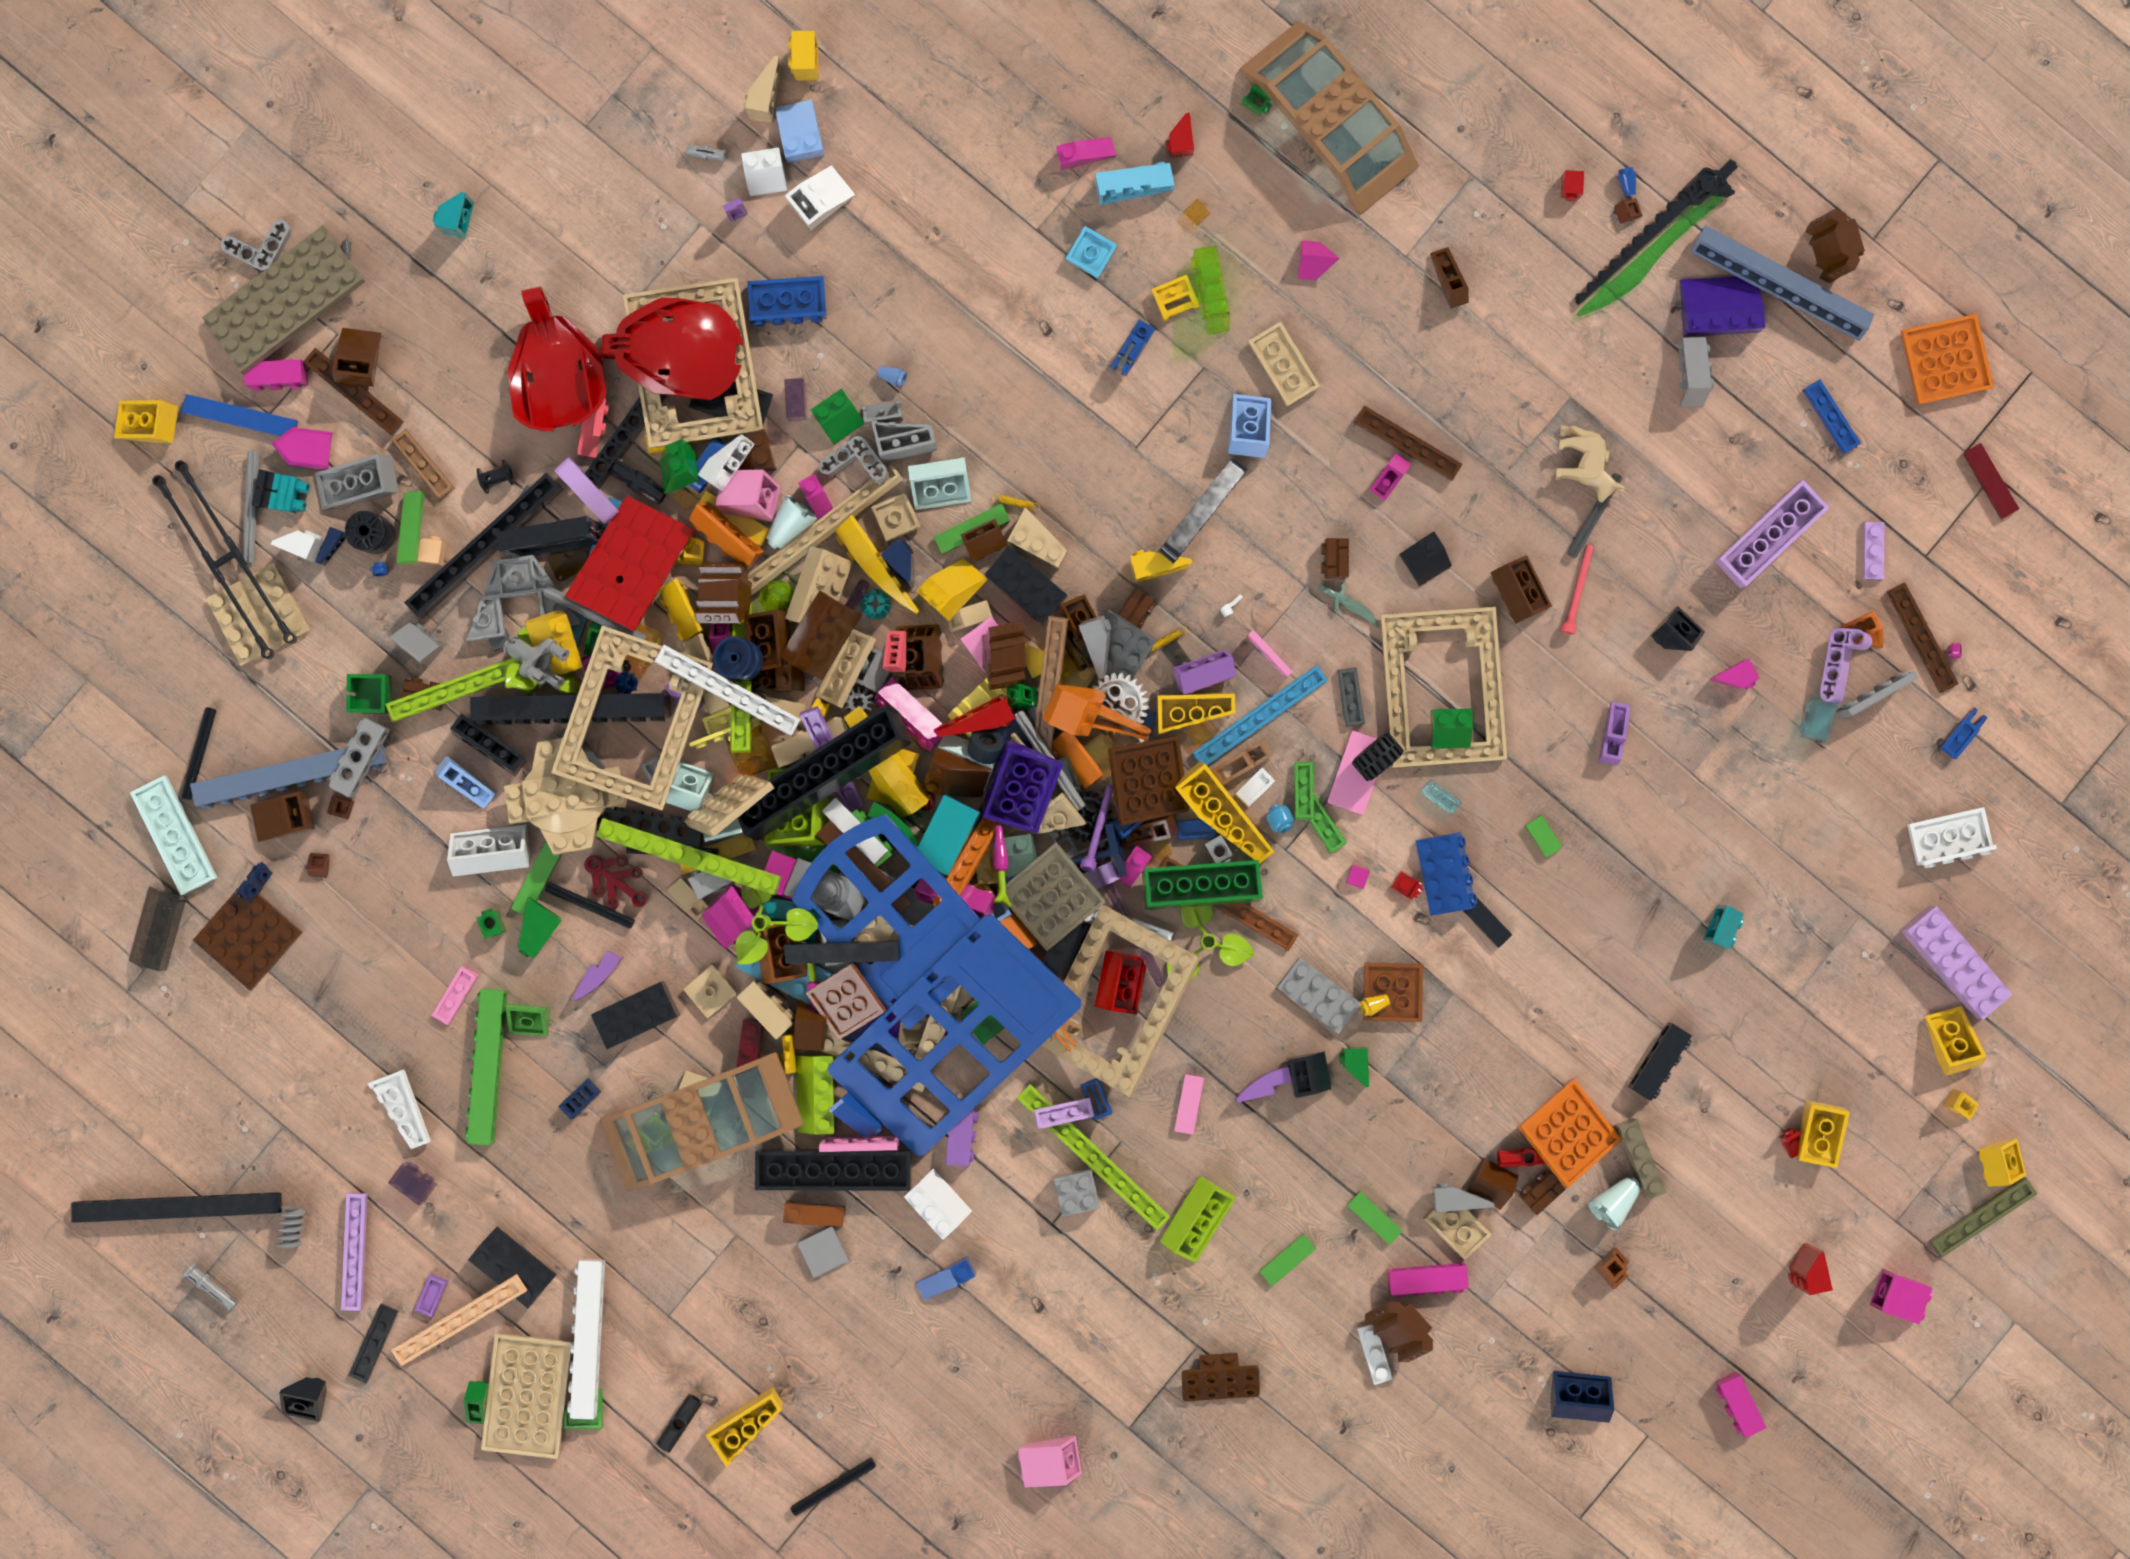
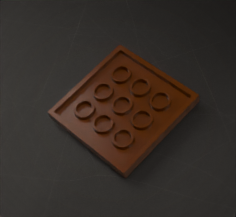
[1108,735,1189,825]
[193,891,303,991]

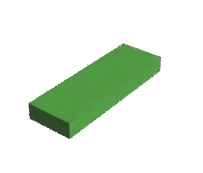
[1294,762,1314,820]
[1309,795,1347,854]
[1347,1191,1402,1245]
[1259,1234,1316,1286]

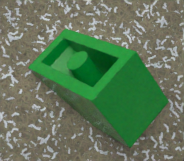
[1339,1047,1369,1087]
[463,1381,489,1424]

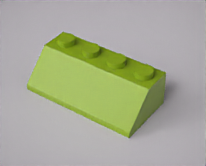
[796,1055,836,1134]
[1160,1176,1236,1263]

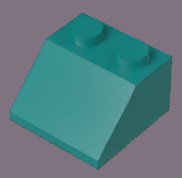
[433,192,474,239]
[1703,905,1744,949]

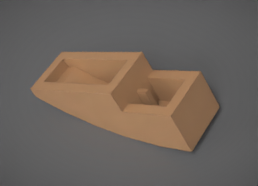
[1212,738,1274,785]

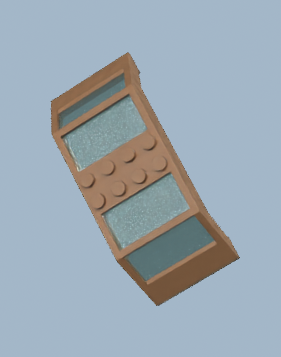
[1239,21,1419,215]
[600,1052,804,1191]

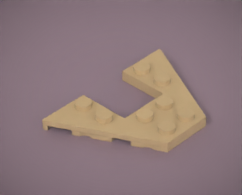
[1001,732,1086,838]

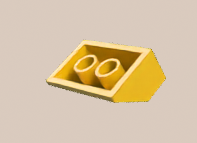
[659,578,708,642]
[524,609,583,674]

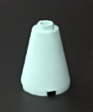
[766,495,817,549]
[1588,1177,1641,1231]

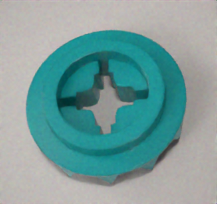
[860,589,891,620]

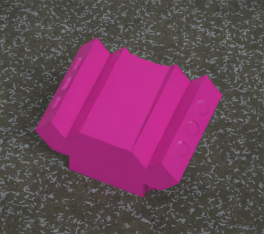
[702,883,760,950]

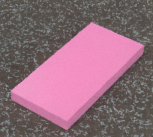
[1327,730,1377,815]
[819,1135,900,1152]

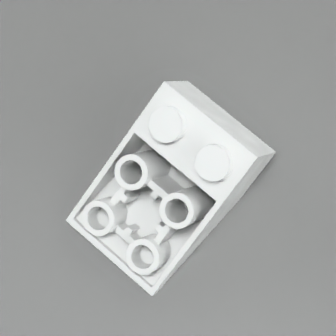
[785,165,855,231]

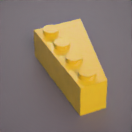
[1157,692,1235,734]
[705,1387,783,1467]

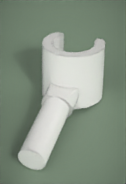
[1221,594,1243,618]

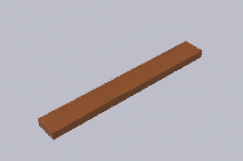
[1160,856,1298,951]

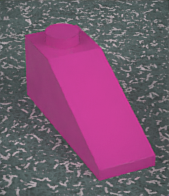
[1056,137,1116,171]

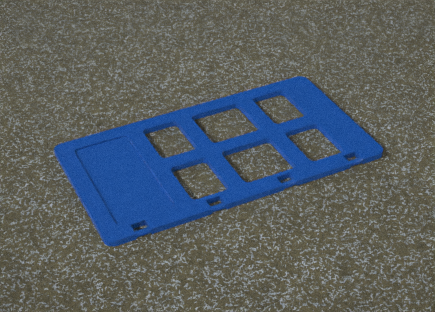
[828,914,1081,1156]

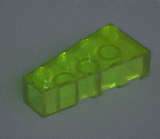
[1190,246,1230,335]

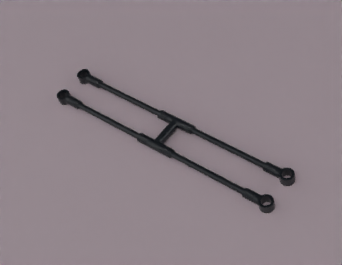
[152,460,297,659]

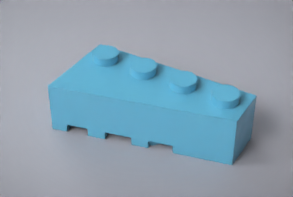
[1095,162,1175,205]

